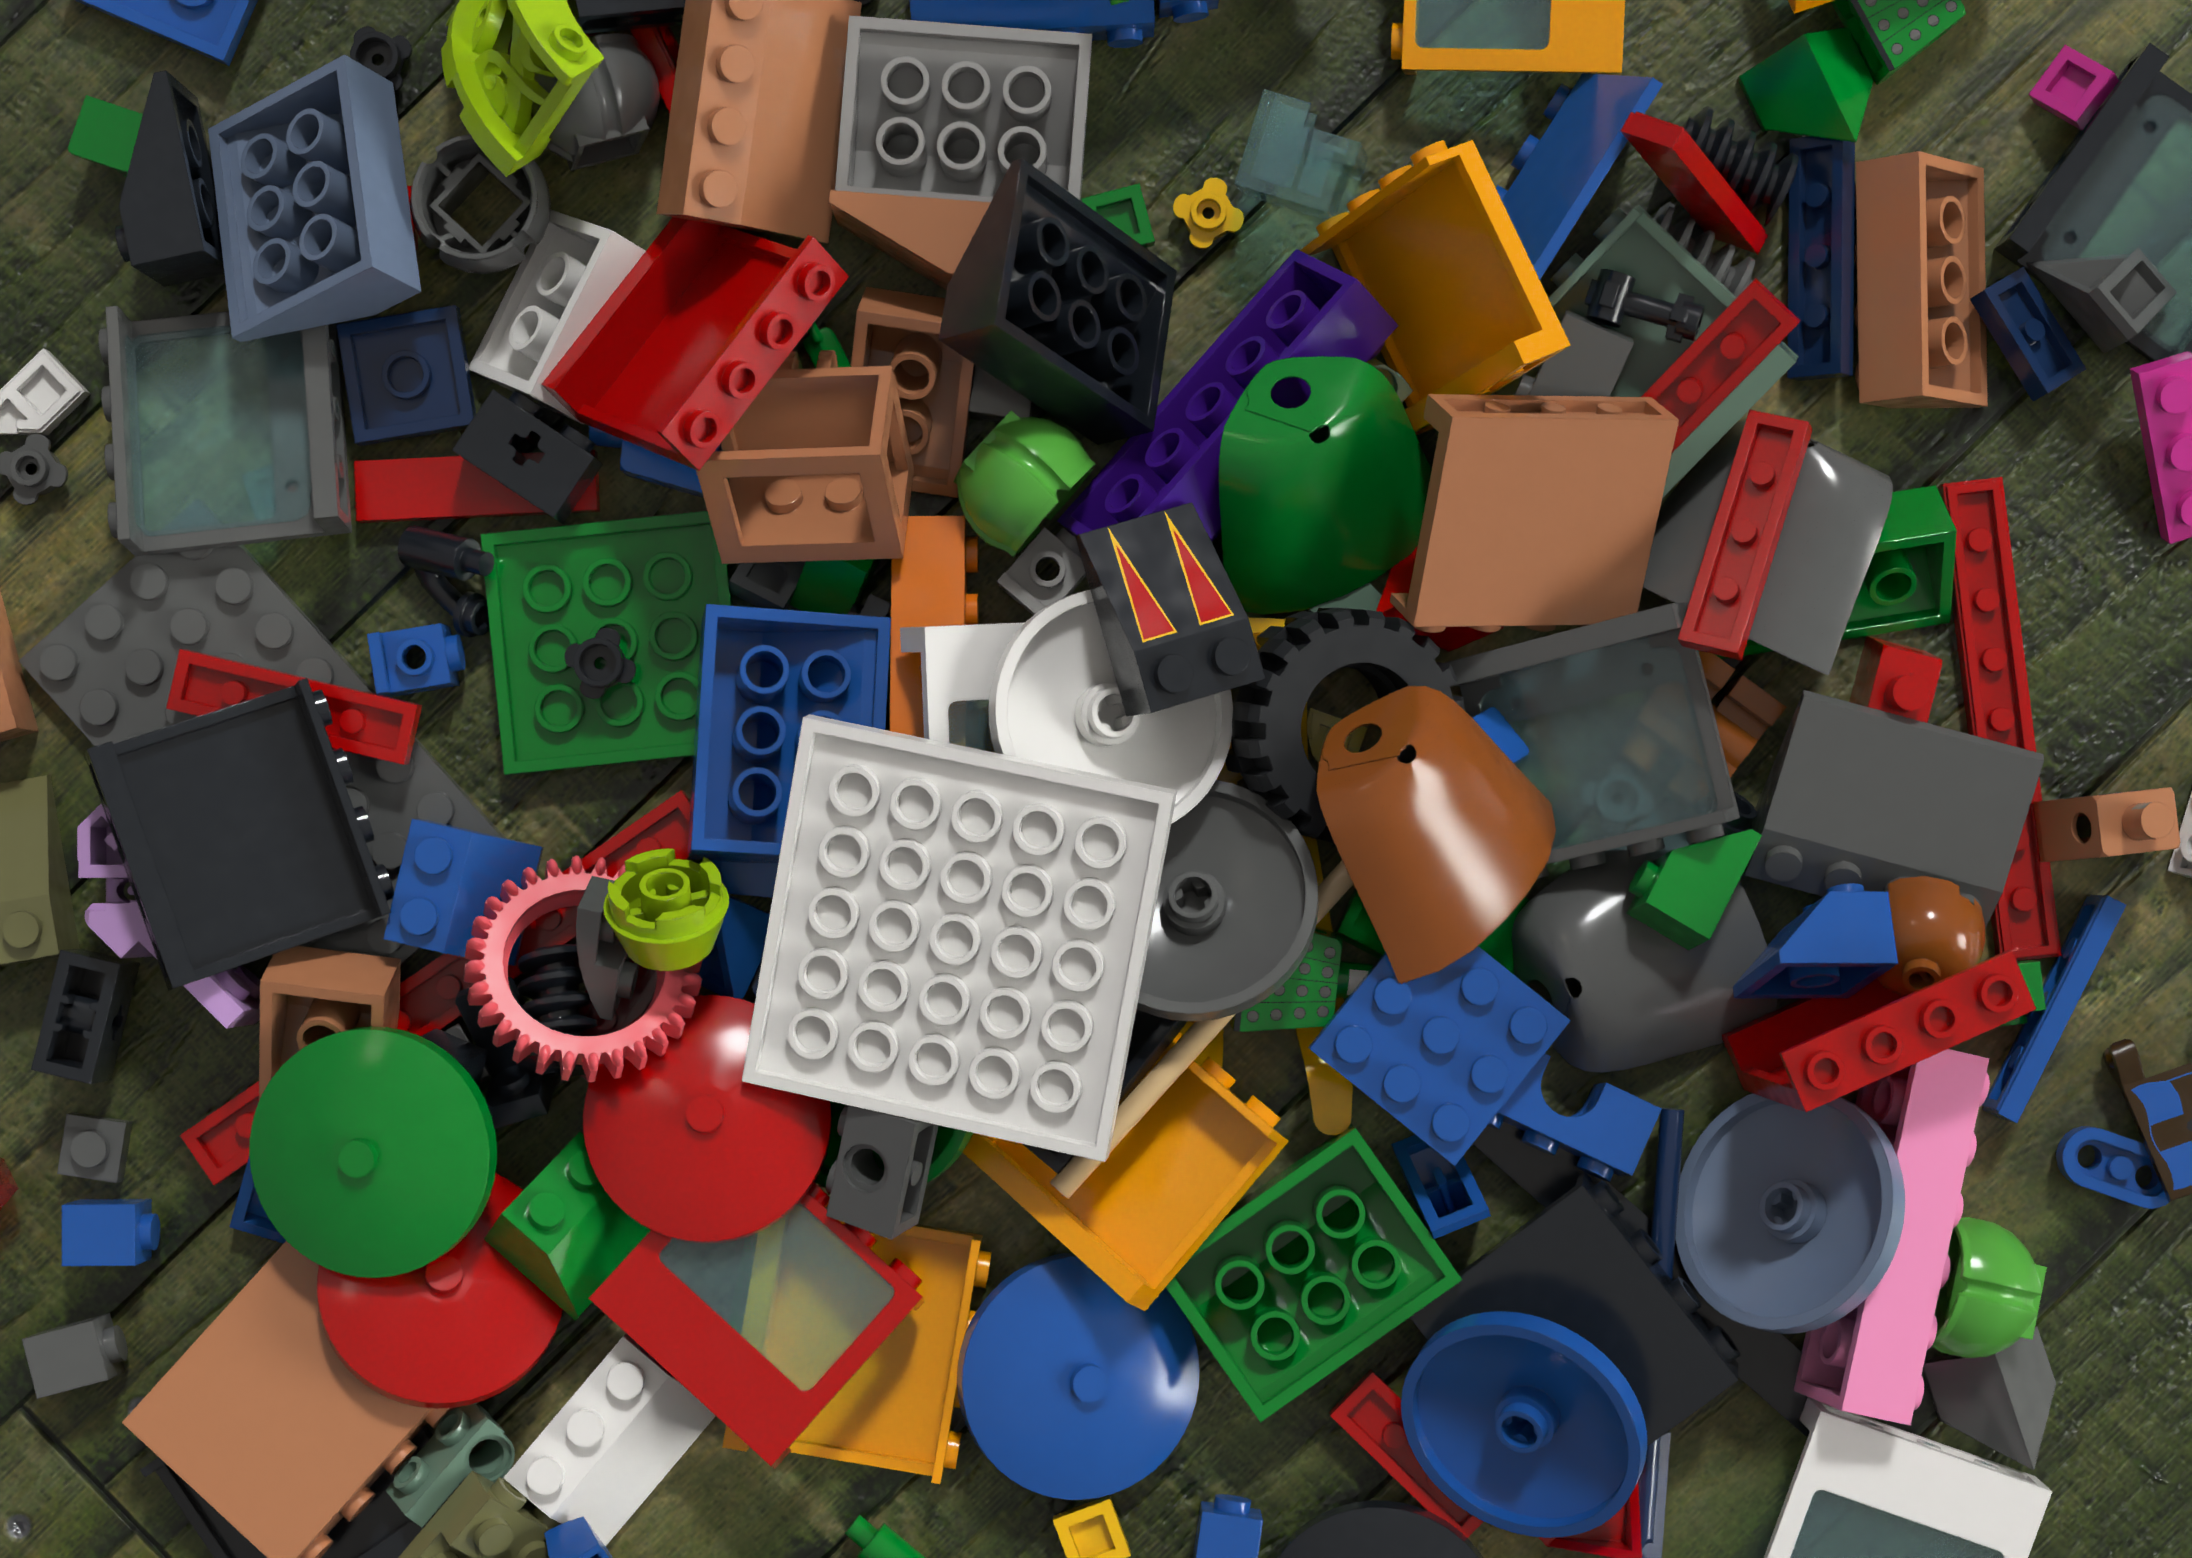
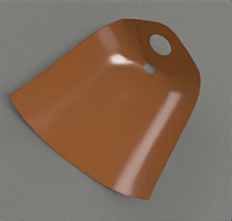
[1316,686,1556,984]

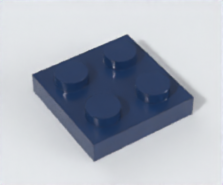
[336,305,476,446]

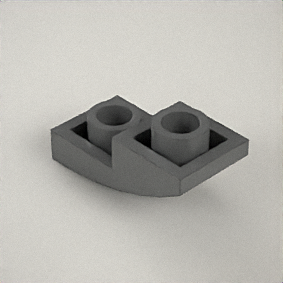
[576,876,639,1020]

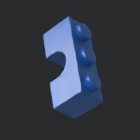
[1487,1054,1662,1182]

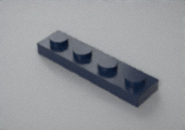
[1787,136,1855,381]

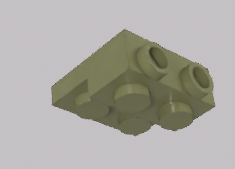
[398,1470,561,1558]

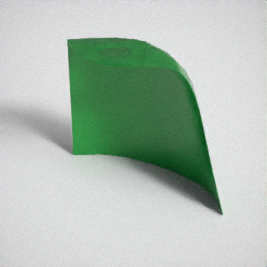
[1219,356,1432,615]

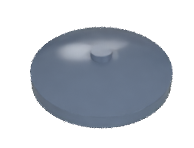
[1675,1093,1905,1334]

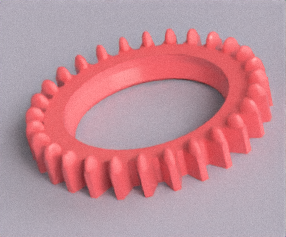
[464,855,702,1082]

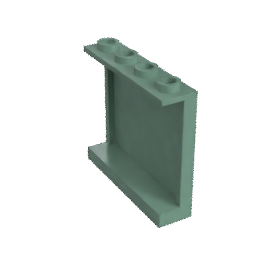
[1491,205,1798,498]

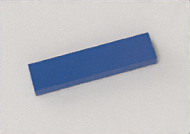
[1982,895,2126,1123]

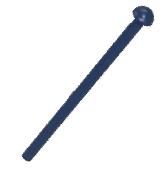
[1638,1108,1685,1558]

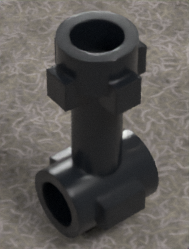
[1584,269,1705,343]

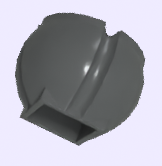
[531,33,660,171]
[410,134,551,274]

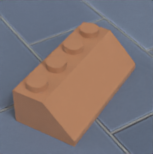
[1854,151,1988,408]

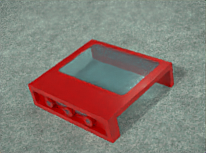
[589,1183,924,1469]

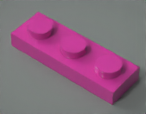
[2130,351,2192,544]

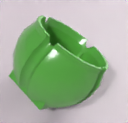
[953,410,1096,558]
[1932,1217,2047,1358]

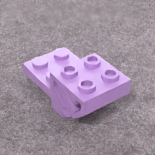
[77,804,260,1029]

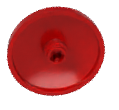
[583,995,832,1244]
[317,1173,563,1409]

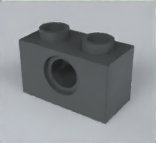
[826,1105,939,1240]

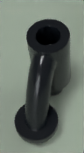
[398,525,494,637]

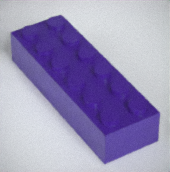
[1057,249,1399,542]

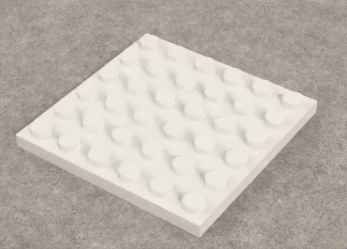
[742,714,1177,1162]

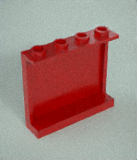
[541,217,849,471]
[1722,950,2036,1112]

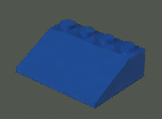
[1496,73,1663,280]
[687,604,891,863]

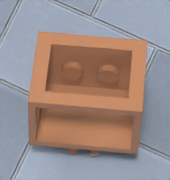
[696,350,914,564]

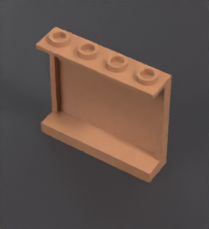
[1390,394,1679,633]
[122,1241,454,1558]

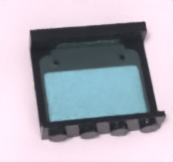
[1994,43,2192,362]

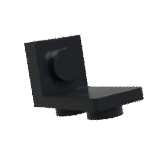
[455,977,558,1129]

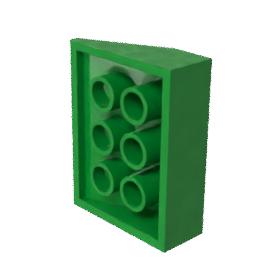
[1166,1124,1462,1423]

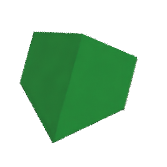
[1737,27,1874,142]

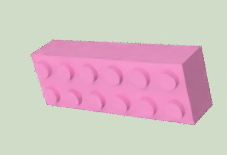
[1794,1049,1990,1426]

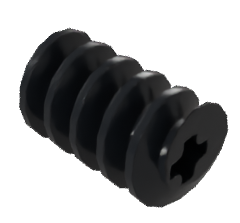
[1683,106,1799,227]
[518,944,597,1076]

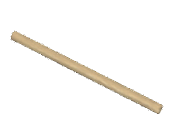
[1050,860,1353,1199]

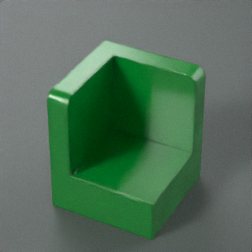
[68,95,143,177]

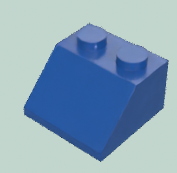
[383,819,544,966]
[1733,883,1898,998]

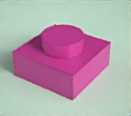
[2028,45,2119,130]

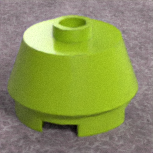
[603,848,729,971]

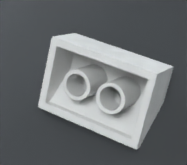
[469,210,646,424]
[504,1333,716,1547]

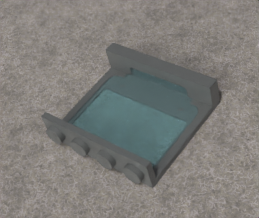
[98,306,352,556]
[1445,602,1740,879]

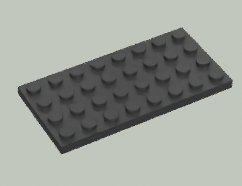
[19,500,506,967]

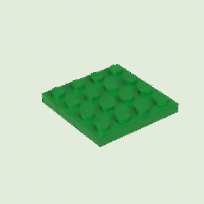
[480,511,733,775]

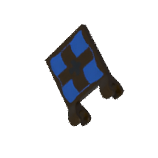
[2103,1039,2192,1202]

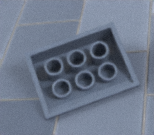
[208,55,421,342]

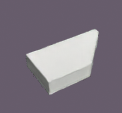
[0,348,91,435]

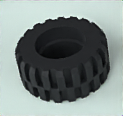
[1225,608,1465,843]

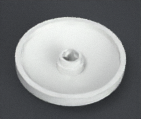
[988,590,1233,824]

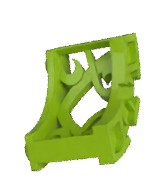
[441,0,604,177]

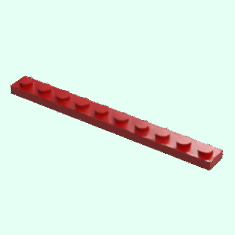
[180,790,691,1185]

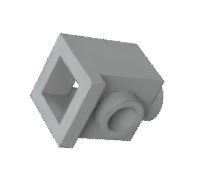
[997,527,1086,616]

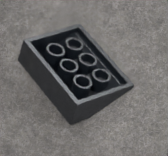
[939,158,1177,445]

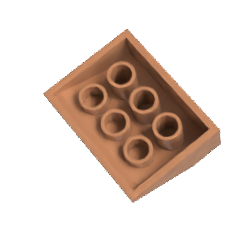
[656,0,862,244]

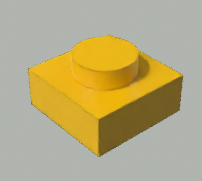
[1053,1495,1131,1558]

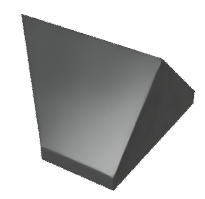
[2026,247,2177,354]
[1922,1326,2056,1470]

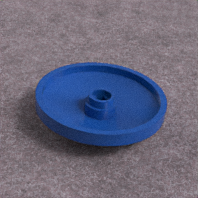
[957,1252,1200,1500]
[1401,1311,1647,1538]

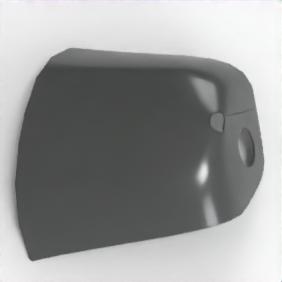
[1643,419,1893,675]
[1512,799,1778,1073]

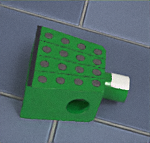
[1831,0,1966,85]
[1229,927,1373,1032]

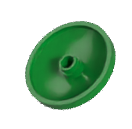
[249,1027,497,1278]

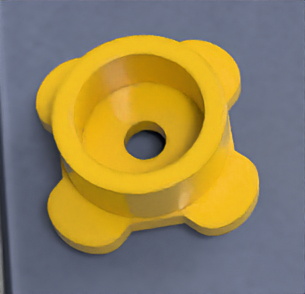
[1173,178,1244,249]

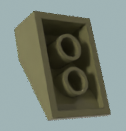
[0,775,80,967]

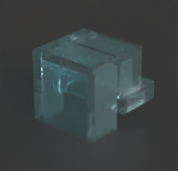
[1234,89,1368,220]

